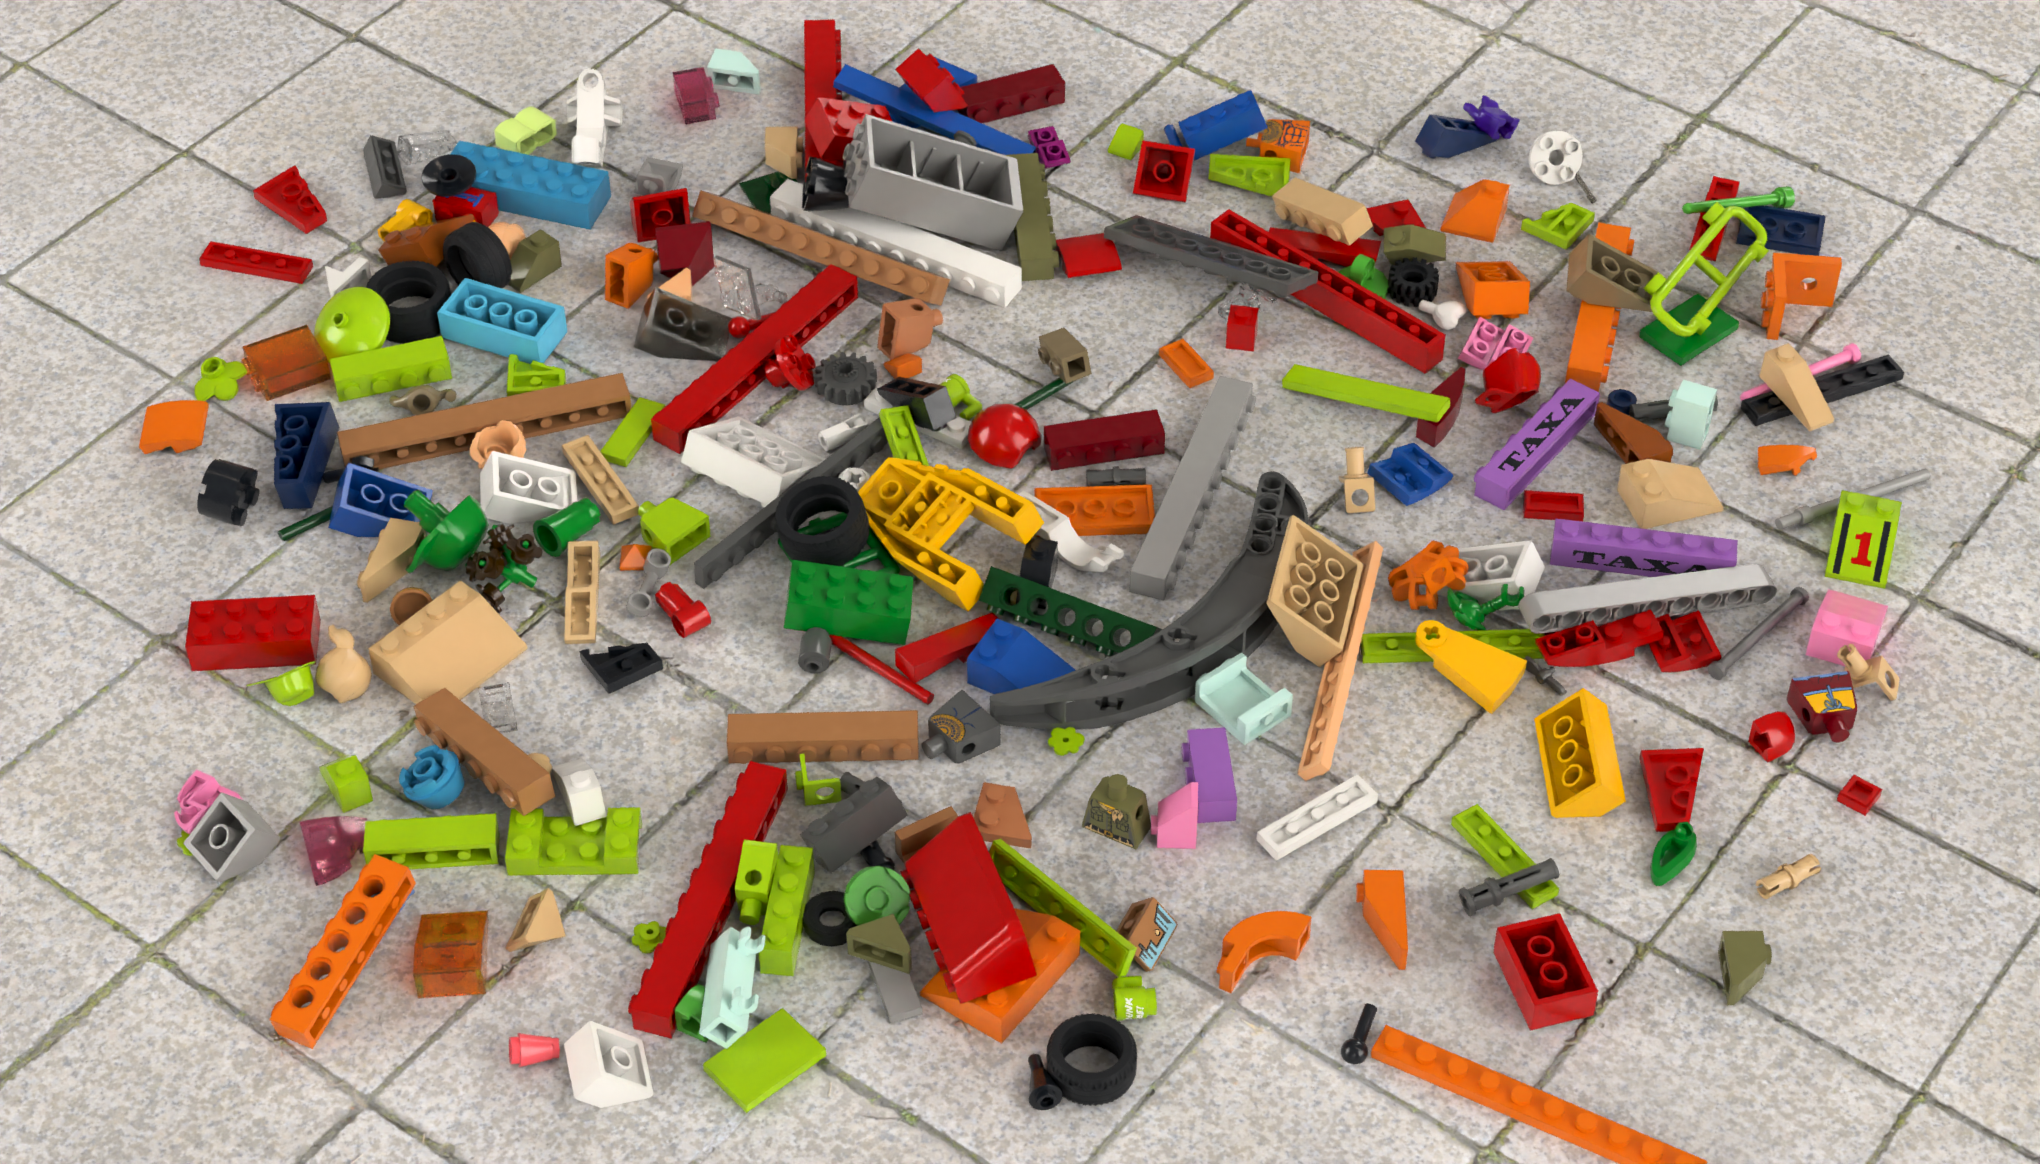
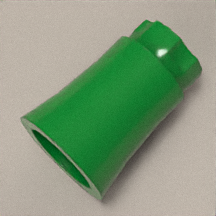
[533,498,601,557]

